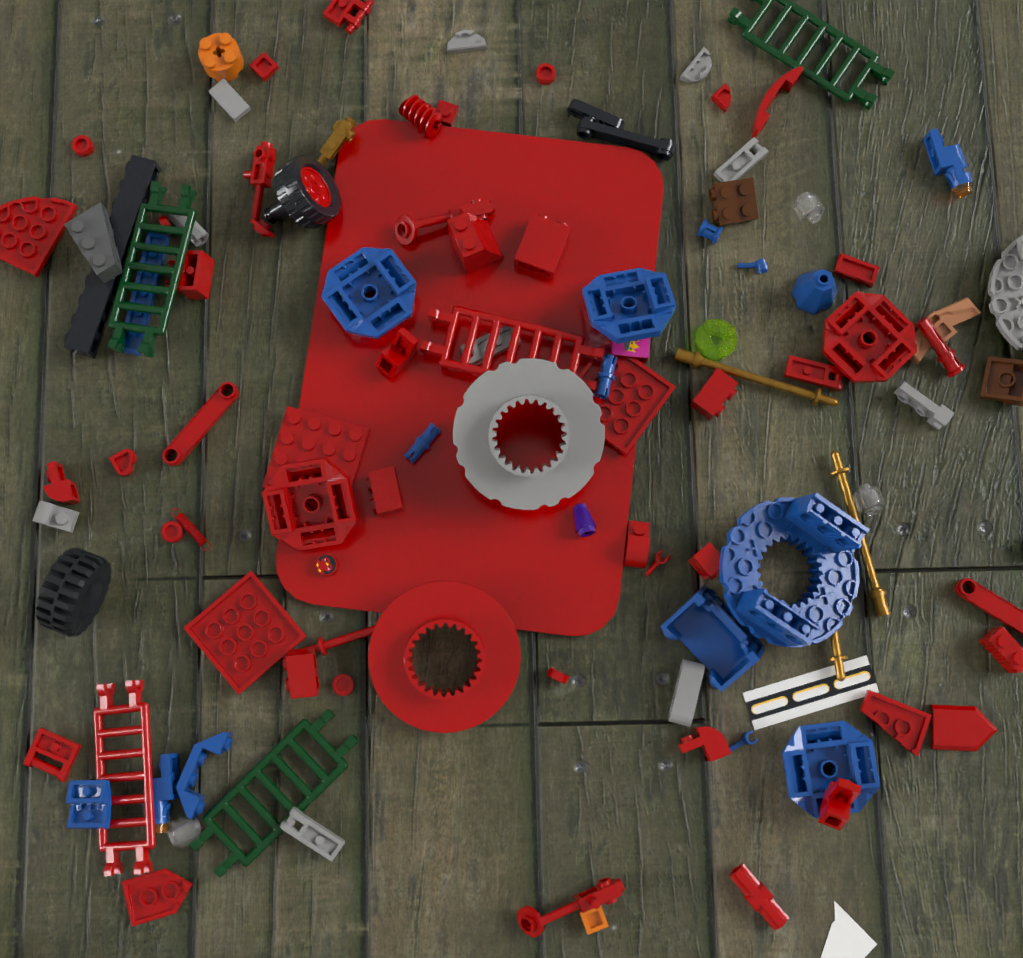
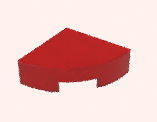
[711,83,731,112]

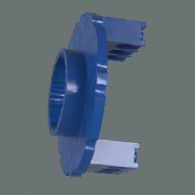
[719,493,870,648]

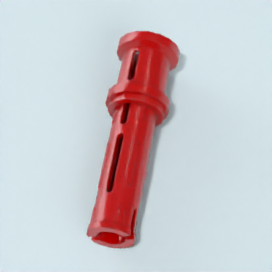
[916,317,965,377]

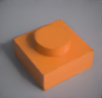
[579,906,609,935]

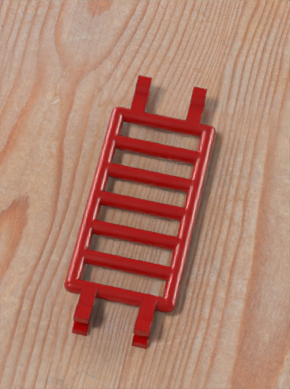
[419,306,605,394]
[93,680,156,876]

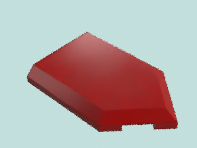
[931,704,998,751]
[121,868,193,927]

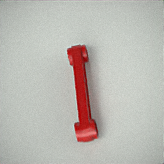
[162,382,239,467]
[954,578,1023,635]

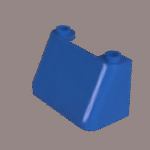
[660,585,765,692]

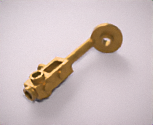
[317,116,357,166]

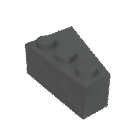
[64,202,123,283]

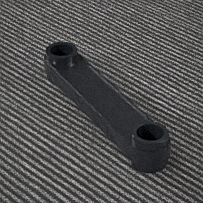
[576,116,675,161]

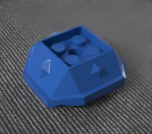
[321,247,417,340]
[582,268,676,344]
[781,720,880,818]

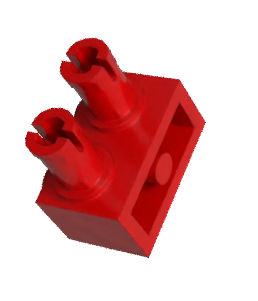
[165,250,215,300]

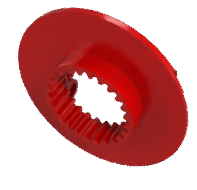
[368,581,521,733]

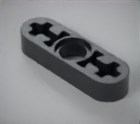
[567,99,625,130]

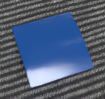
[65,780,112,829]

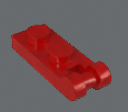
[783,355,845,391]

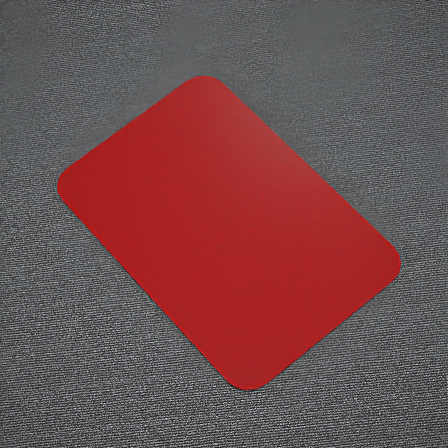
[276,119,664,636]

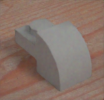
[32,501,80,533]

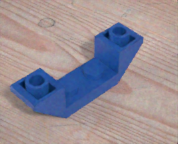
[176,731,233,819]

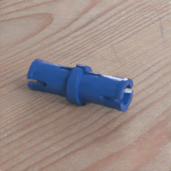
[595,354,617,399]
[403,423,441,464]

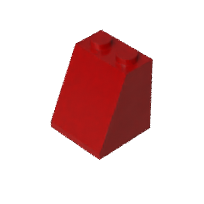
[447,212,504,274]

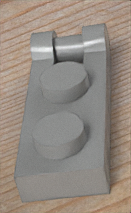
[714,137,769,182]
[280,807,345,862]

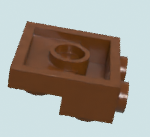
[709,177,758,226]
[980,356,1023,406]

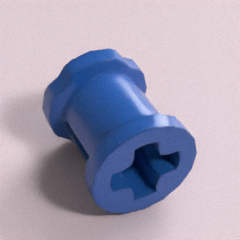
[696,219,723,244]

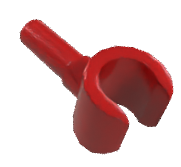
[645,549,671,577]

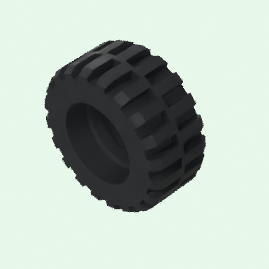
[35,548,112,637]

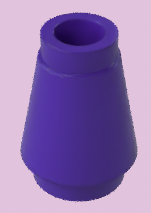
[573,503,597,537]

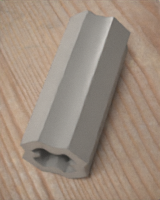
[167,214,210,247]

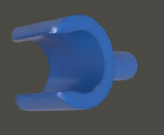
[738,259,768,274]
[729,731,758,752]

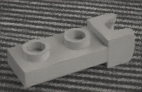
[460,326,522,365]
[893,381,954,430]

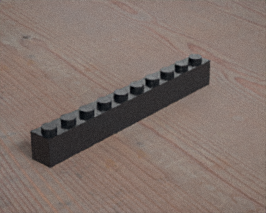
[64,155,161,359]

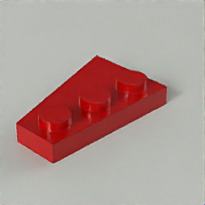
[860,690,932,757]

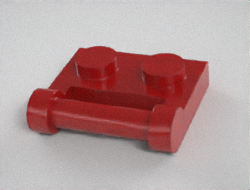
[23,728,82,783]

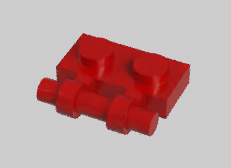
[323,0,374,35]

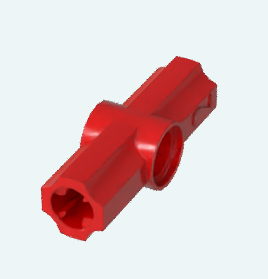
[728,863,789,931]

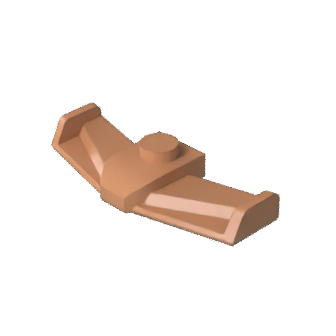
[910,297,981,365]

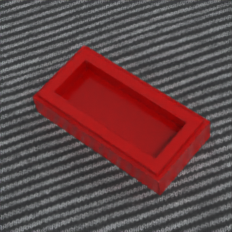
[832,253,880,288]

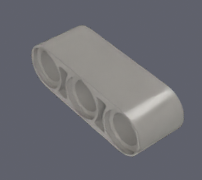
[668,659,705,727]

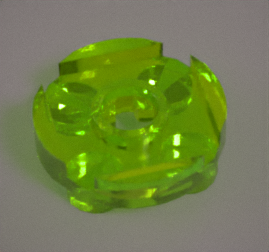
[694,319,737,361]

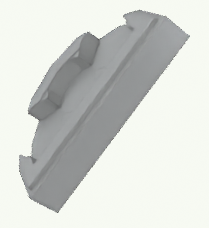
[447,30,487,54]
[679,47,712,83]

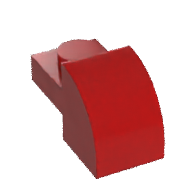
[43,461,80,505]
[624,520,650,569]

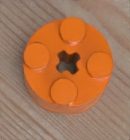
[198,33,244,82]

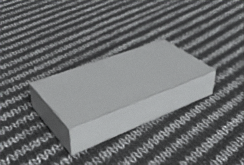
[208,79,251,122]

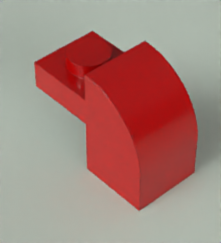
[375,327,419,379]
[677,726,732,762]
[818,778,861,831]

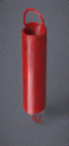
[171,508,211,551]

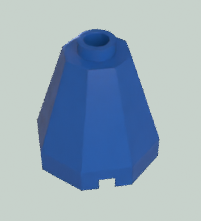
[791,269,837,315]

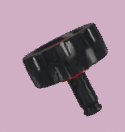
[264,155,341,229]

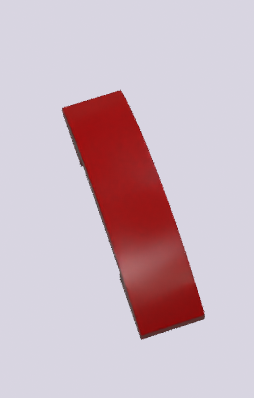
[752,66,804,138]

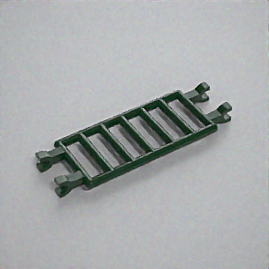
[727,0,895,110]
[107,181,197,358]
[189,709,360,878]

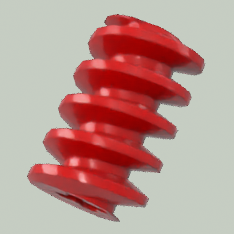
[398,95,443,137]

